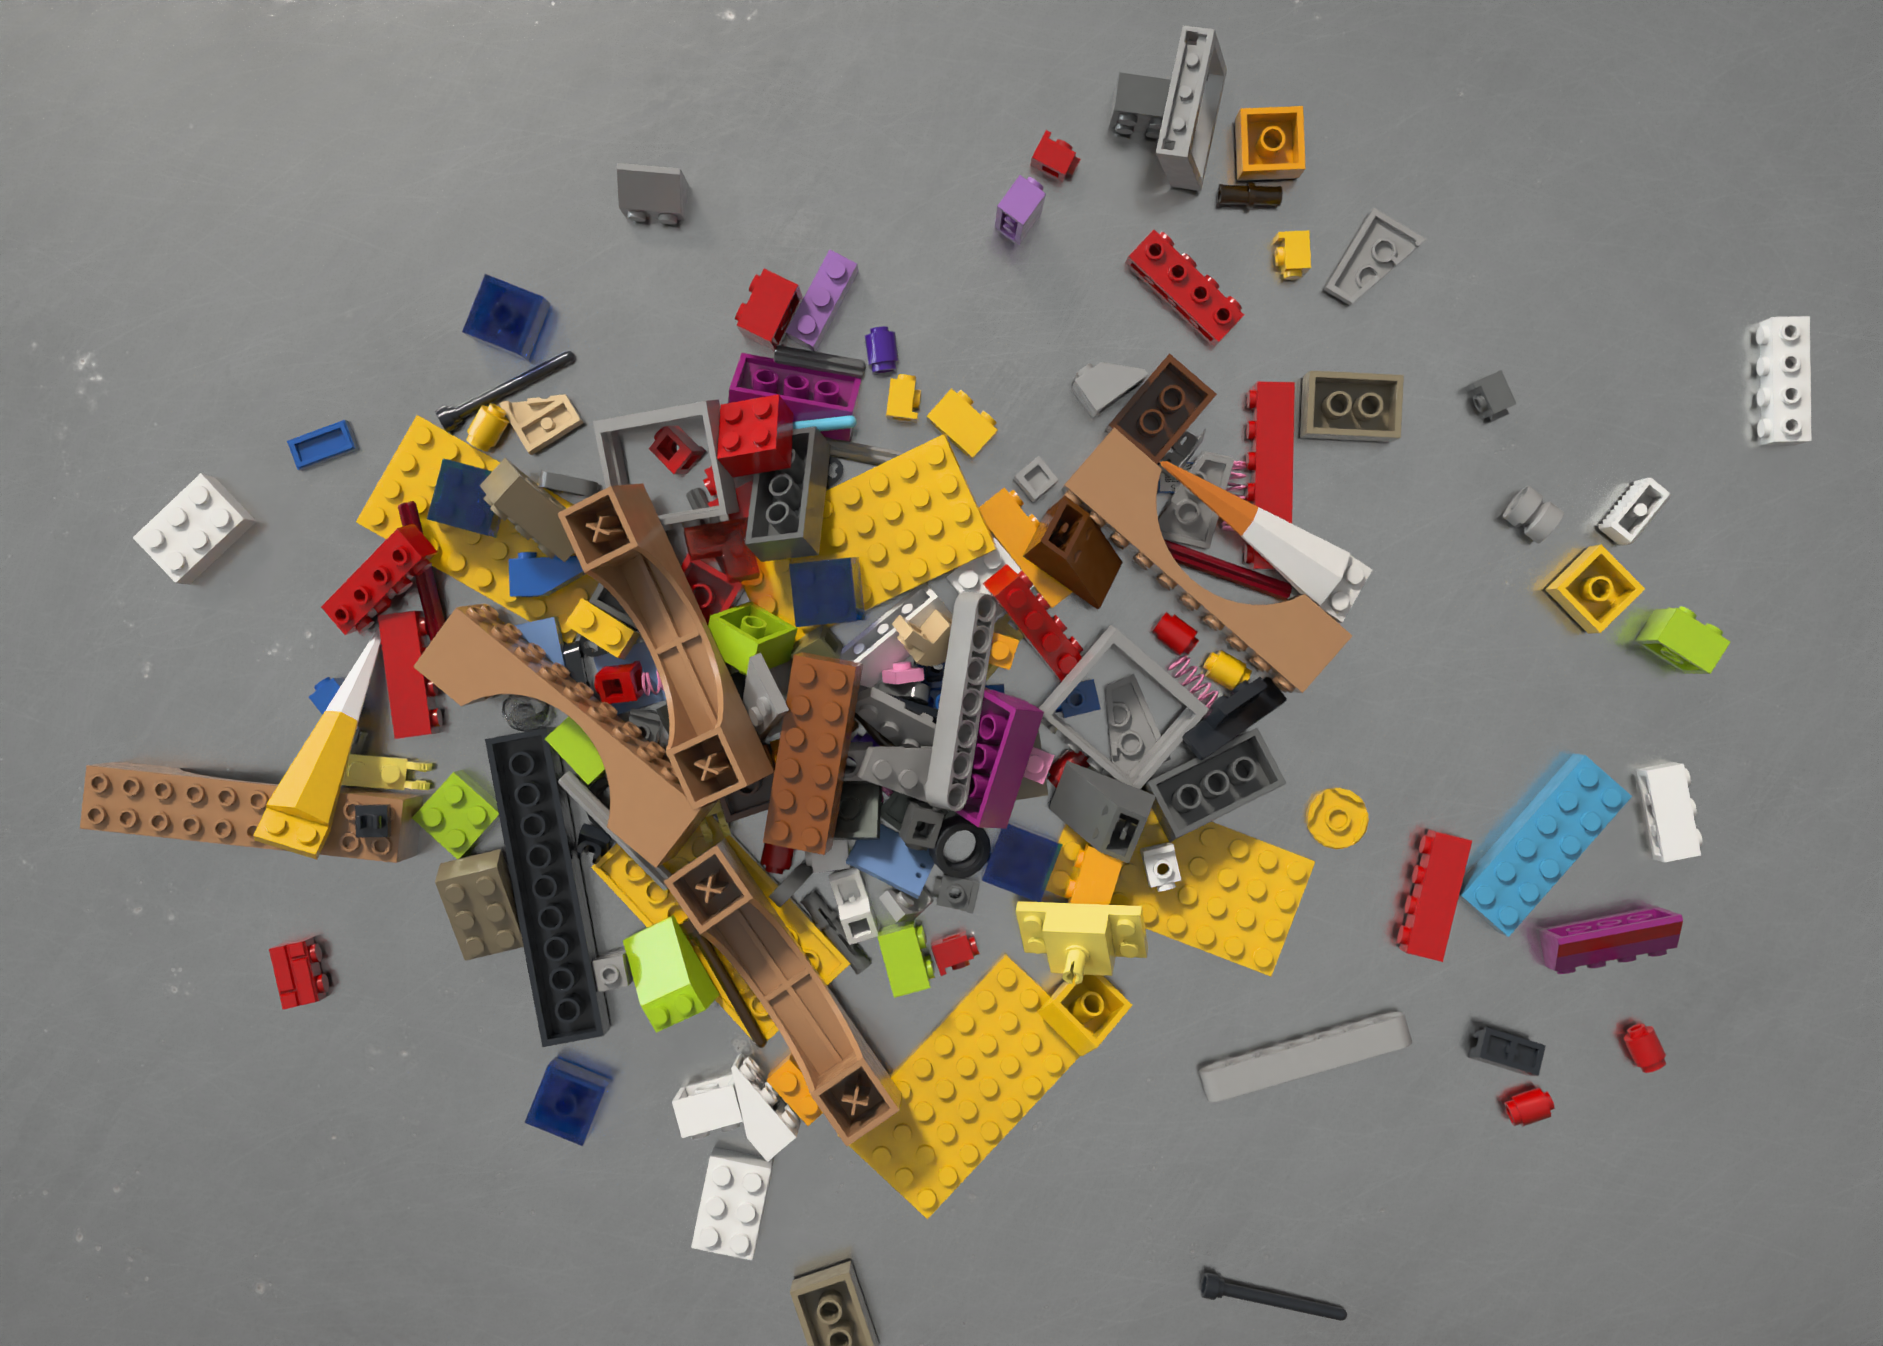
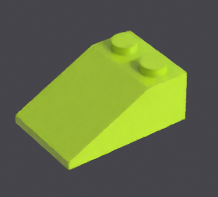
[623,915,720,1033]

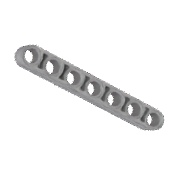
[926,592,997,811]
[1199,1012,1412,1102]

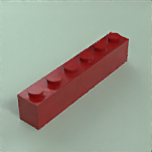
[1244,381,1295,571]

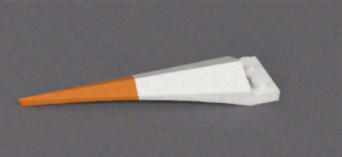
[1160,461,1372,623]

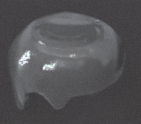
[502,694,550,732]

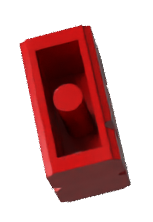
[269,937,329,1009]

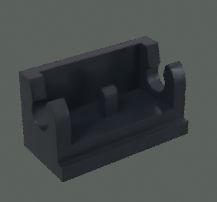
[1468,1027,1546,1076]

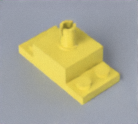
[1016,901,1148,984]

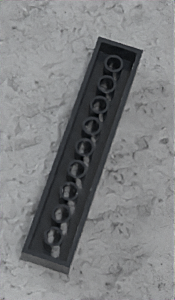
[485,727,610,1047]

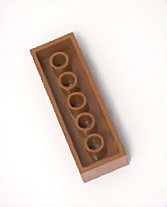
[763,652,863,855]

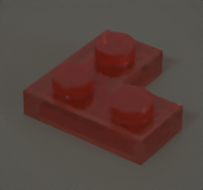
[683,518,760,584]

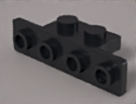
[1182,677,1287,760]

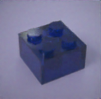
[462,274,551,361]
[427,458,501,538]
[789,557,865,627]
[981,822,1063,902]
[525,1057,612,1146]

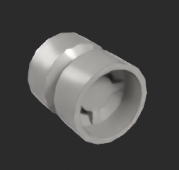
[1503,485,1564,544]

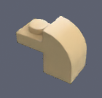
[892,609,952,666]

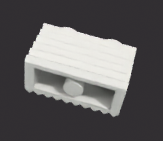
[1599,478,1672,546]

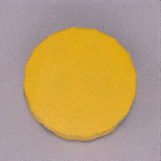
[1305,787,1369,850]

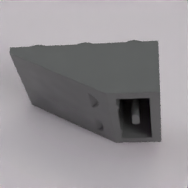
[1049,761,1155,863]

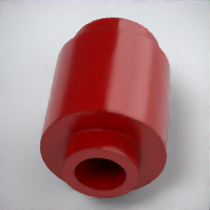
[1152,612,1199,656]
[1047,749,1090,789]
[760,843,795,874]
[1623,1024,1666,1073]
[1504,1087,1555,1127]

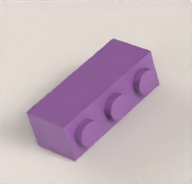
[995,175,1046,245]
[786,249,859,352]

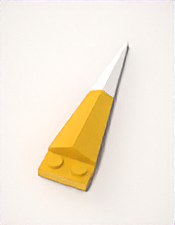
[253,627,381,860]

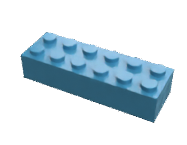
[1459,753,1632,937]

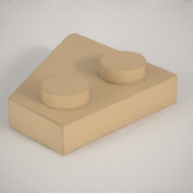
[499,394,584,455]

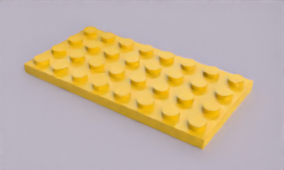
[356,415,599,643]
[725,434,997,644]
[1040,808,1315,977]
[591,815,851,1041]
[837,953,1080,1219]

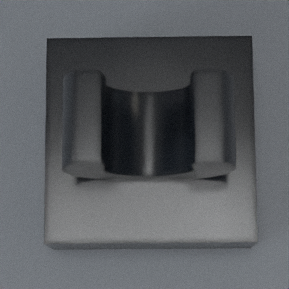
[355,804,391,838]
[577,823,612,865]

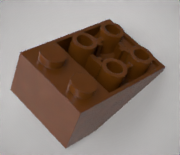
[1023,496,1123,610]

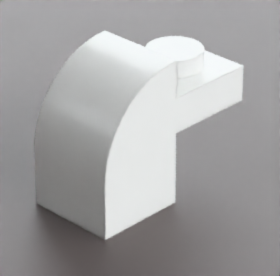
[828,867,878,945]

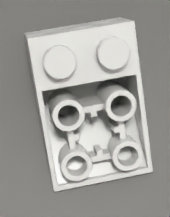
[731,1053,801,1162]

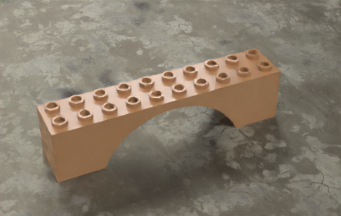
[1061,427,1352,693]
[557,483,774,811]
[413,604,719,868]
[80,761,423,863]
[663,838,901,1147]

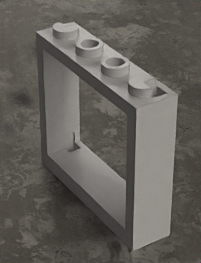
[1156,25,1227,191]
[593,399,739,531]
[1039,625,1209,789]

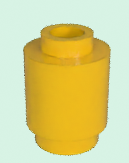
[466,403,509,452]
[1203,649,1252,691]

